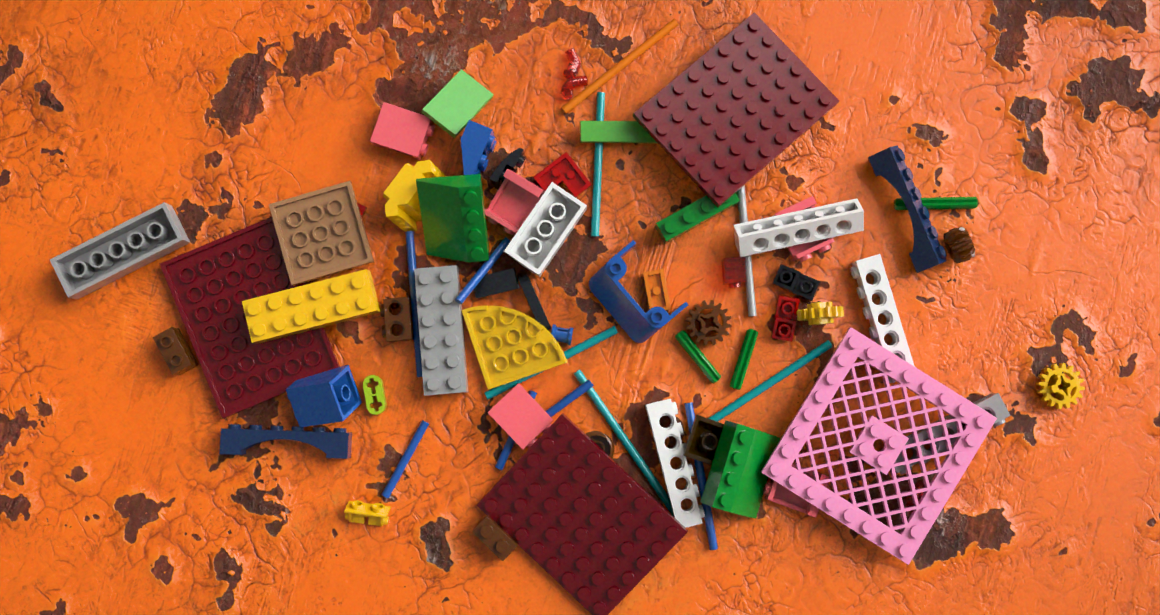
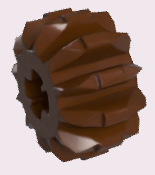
[944,227,975,263]

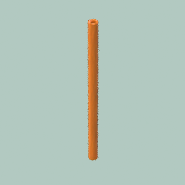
[561,19,679,114]

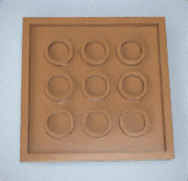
[269,181,374,286]

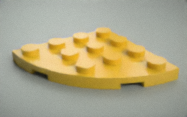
[462,306,568,390]

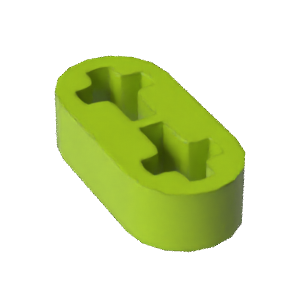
[363,375,387,415]

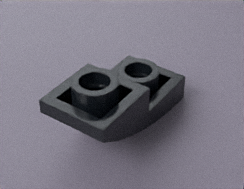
[490,148,526,186]
[773,264,821,302]
[474,268,520,298]

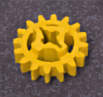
[797,302,844,325]
[1036,363,1085,409]

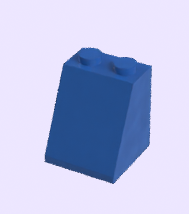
[286,365,362,427]

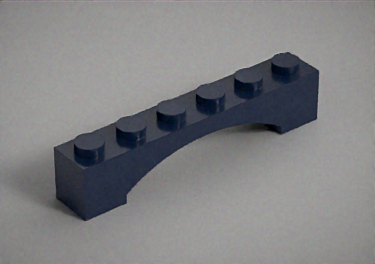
[868,145,947,273]
[219,424,352,459]

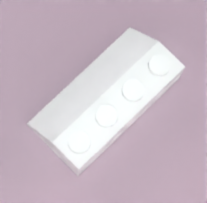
[504,182,587,277]

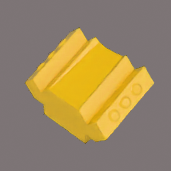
[383,160,446,232]

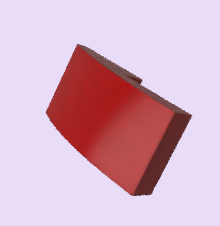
[771,295,800,342]

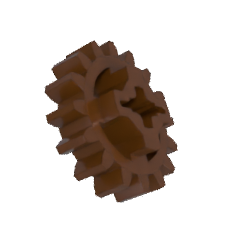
[686,300,732,346]

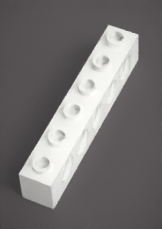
[734,198,864,257]
[851,254,915,383]
[645,398,705,528]

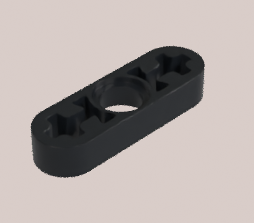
[518,274,551,330]

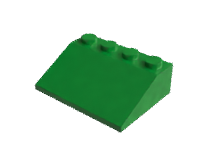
[416,174,489,262]
[701,420,780,519]

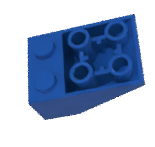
[461,120,497,175]

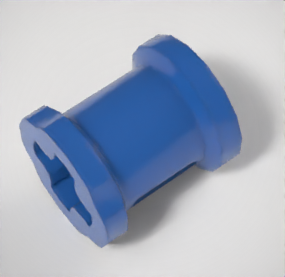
[551,324,573,346]

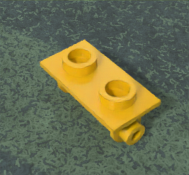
[344,500,391,527]

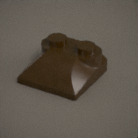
[683,415,724,465]

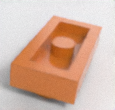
[642,269,671,311]

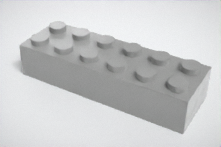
[50,202,190,299]
[414,265,469,396]

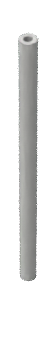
[737,185,757,317]

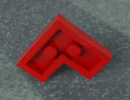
[533,152,592,198]

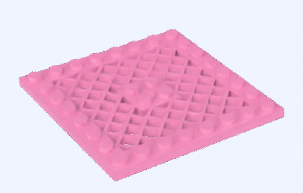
[761,327,997,565]

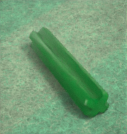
[730,329,758,390]
[675,330,721,383]

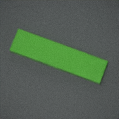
[580,121,657,143]

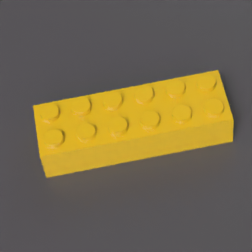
[242,269,380,344]

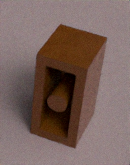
[472,515,518,561]

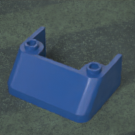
[589,240,688,343]

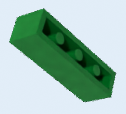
[655,193,740,244]

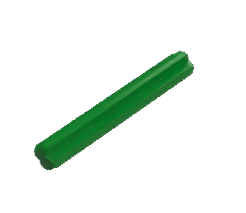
[894,197,978,210]

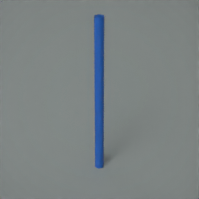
[405,231,422,377]
[684,402,718,550]

